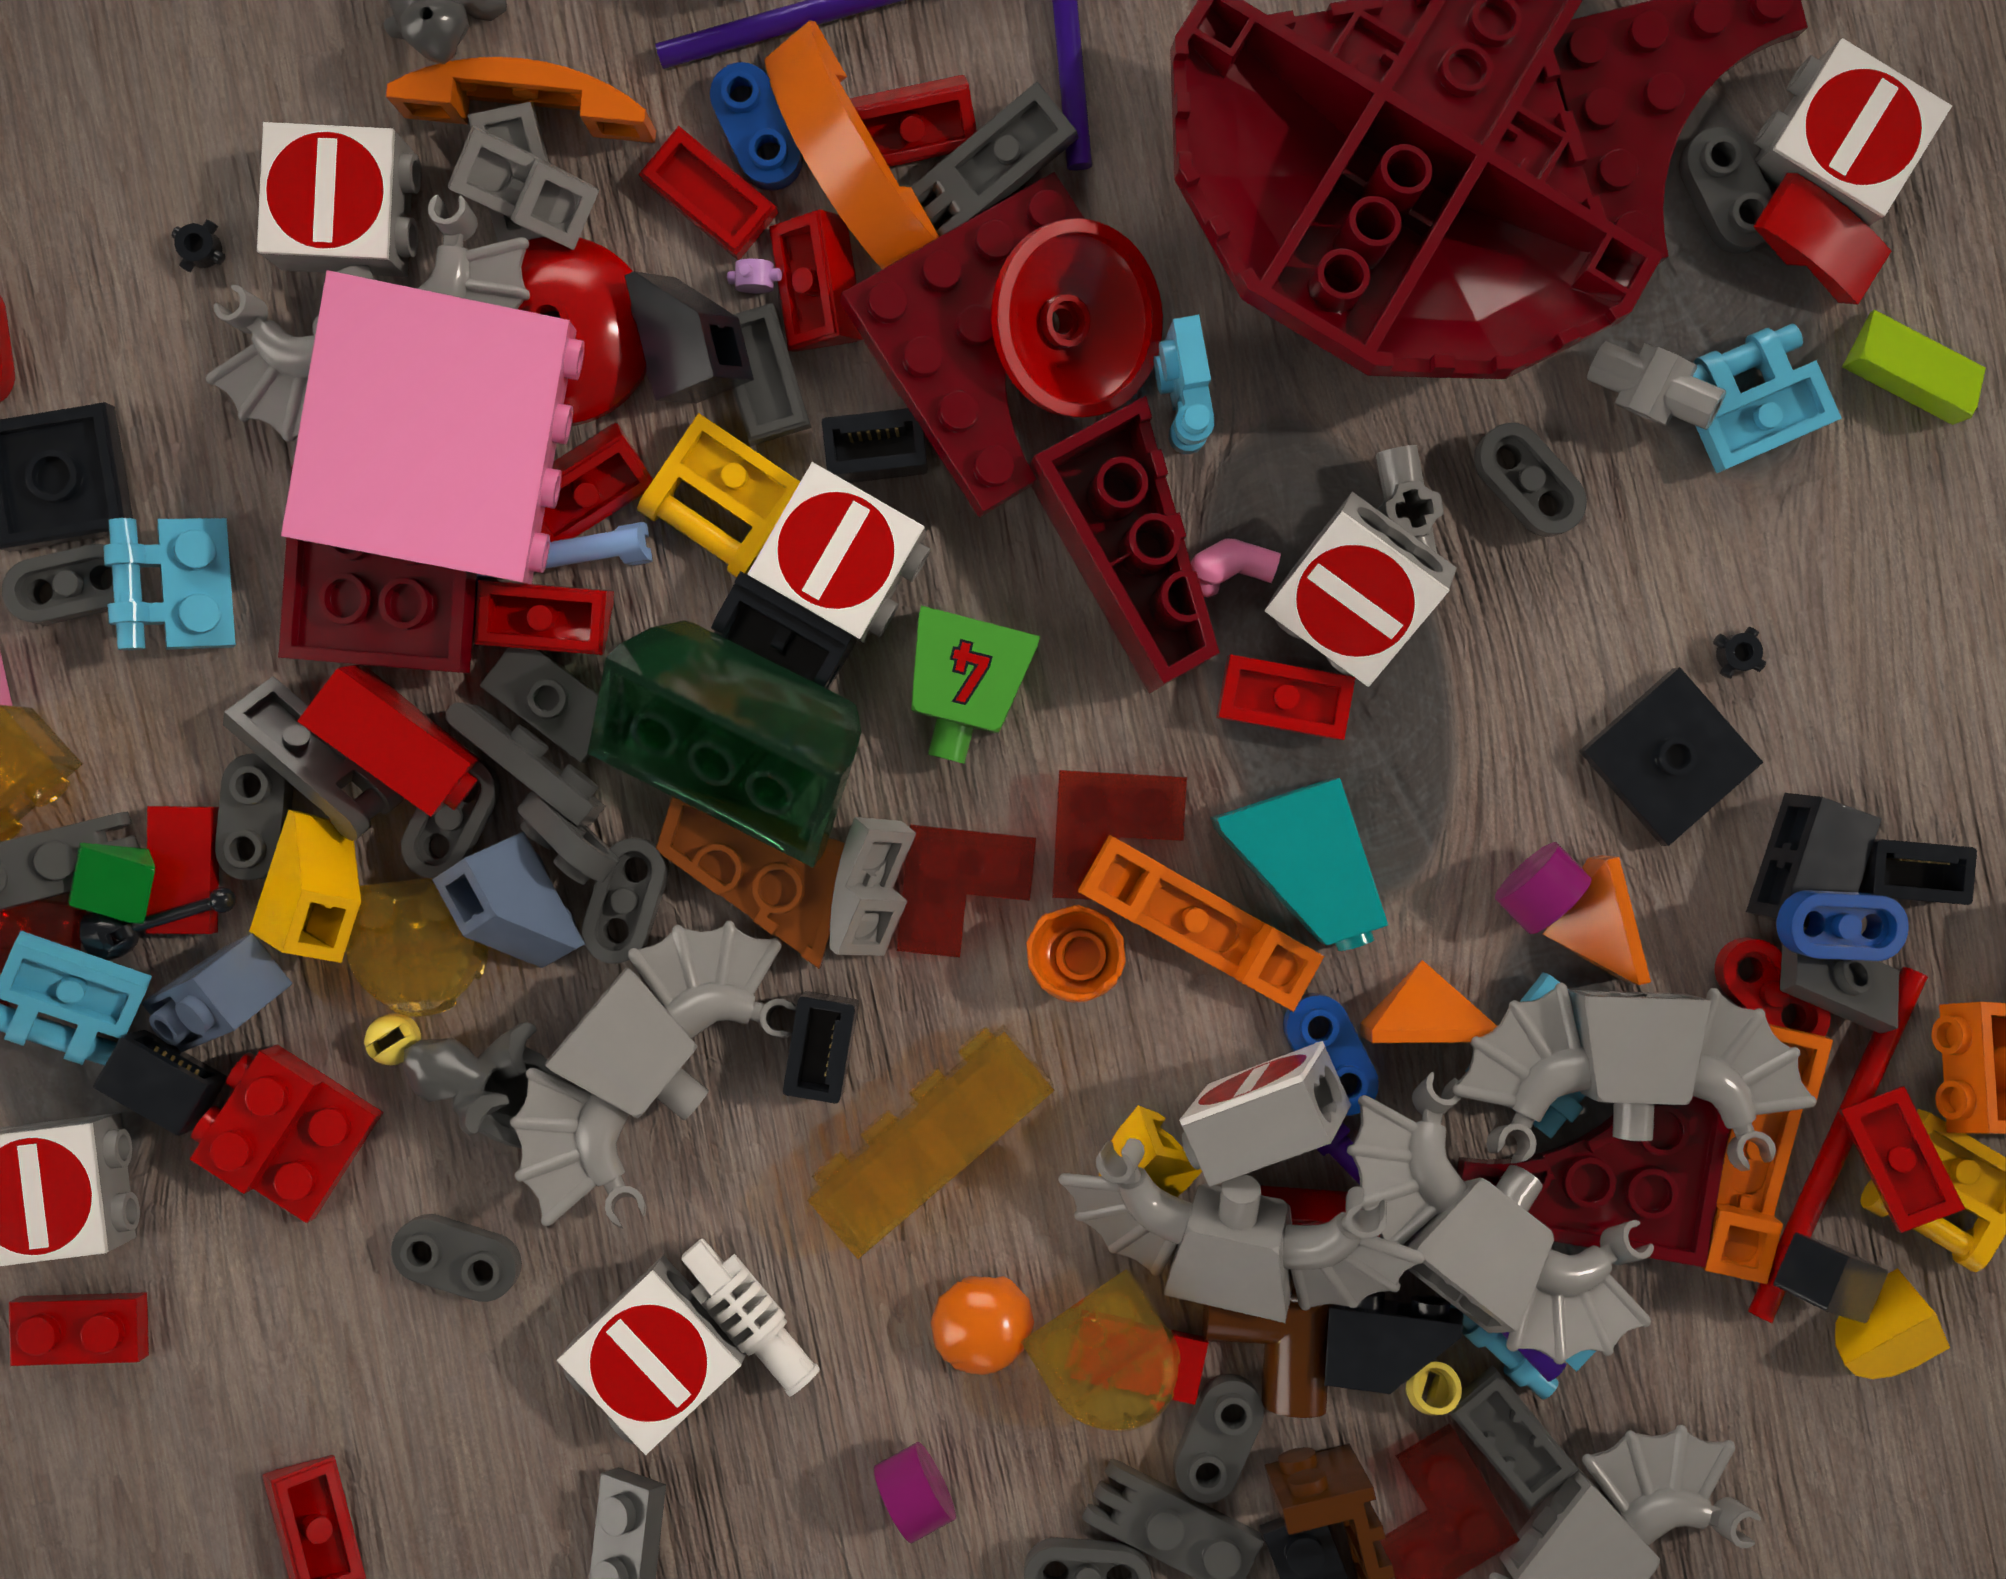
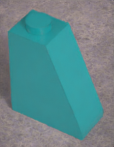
[1210,778,1388,951]

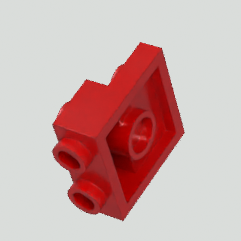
[190,1044,384,1223]

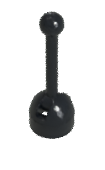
[80,887,236,961]

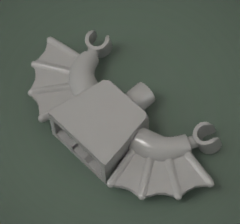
[206,195,530,442]
[510,921,797,1228]
[1452,983,1817,1171]
[1347,1072,1654,1365]
[1058,1138,1425,1323]
[1489,1425,1761,1579]

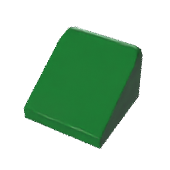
[68,843,155,924]

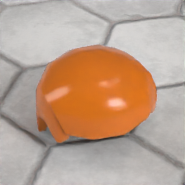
[1026,905,1126,1003]
[930,1276,1034,1375]

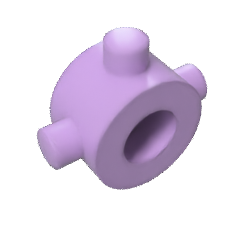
[727,259,782,294]

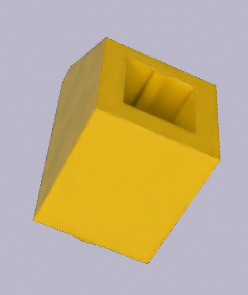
[249,809,361,963]

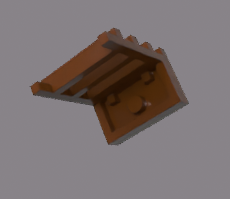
[1264,1444,1395,1579]

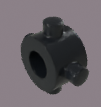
[171,219,225,272]
[1713,627,1766,679]

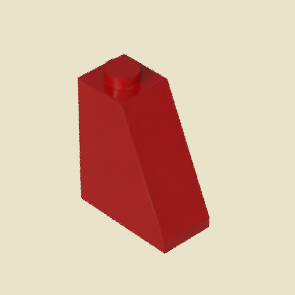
[297,664,479,817]

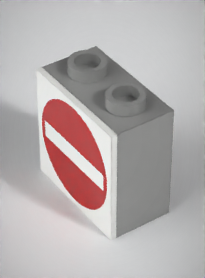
[1753,38,1952,226]
[257,122,421,277]
[747,462,931,644]
[1265,491,1457,687]
[1179,1041,1351,1187]
[0,1113,140,1266]
[557,1255,746,1455]

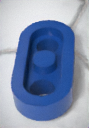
[710,62,803,191]
[1776,890,1909,961]
[1283,993,1379,1116]

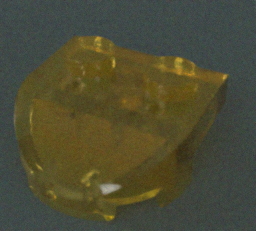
[346,878,488,1017]
[1021,1269,1180,1432]

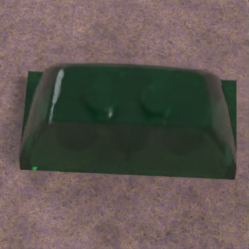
[587,621,862,868]

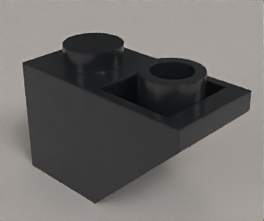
[625,271,754,403]
[1324,1292,1464,1394]

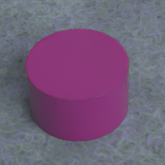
[1495,842,1592,934]
[874,1442,956,1544]

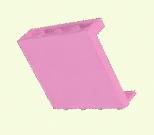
[281,270,584,584]

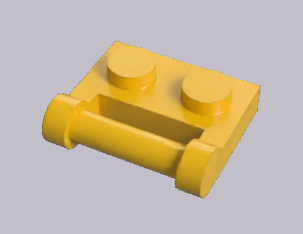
[637,413,800,578]
[1860,1109,2006,1272]

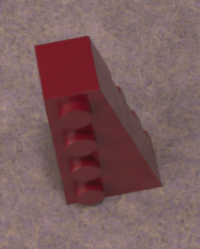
[1029,396,1220,694]

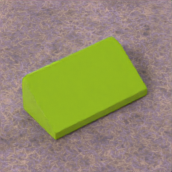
[1842,309,1986,425]

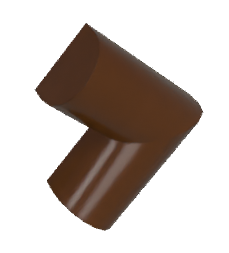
[1202,1286,1331,1418]

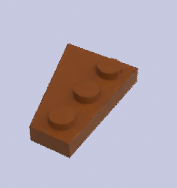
[655,789,845,969]

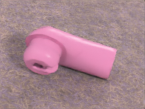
[1191,538,1281,597]

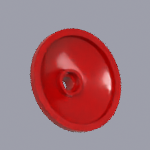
[991,218,1163,418]
[518,237,646,426]

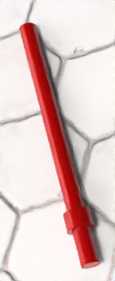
[1748,967,1928,1323]

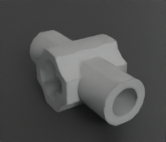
[1587,341,1726,430]
[1376,445,1444,553]

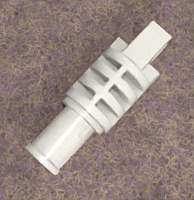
[681,1238,820,1397]

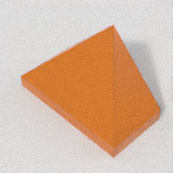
[1543,855,1651,985]
[1360,960,1497,1043]

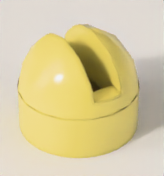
[364,1013,421,1066]
[1405,1361,1462,1415]

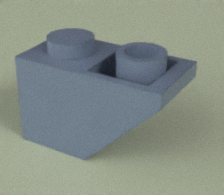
[432,832,585,968]
[141,933,293,1053]

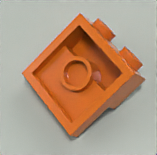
[1931,1002,2006,1134]

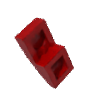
[1753,173,1892,305]

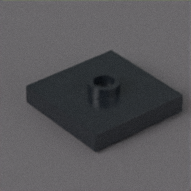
[0,402,133,552]
[1579,667,1764,846]

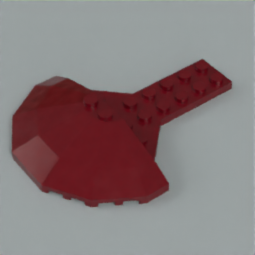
[1170,0,1664,379]

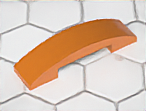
[764,20,939,269]
[386,57,656,143]
[1078,835,1325,1012]
[1702,1024,1833,1284]

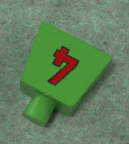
[911,605,1040,764]

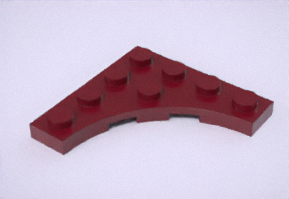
[1553,0,1808,264]
[839,172,1085,518]
[1457,1096,1729,1268]

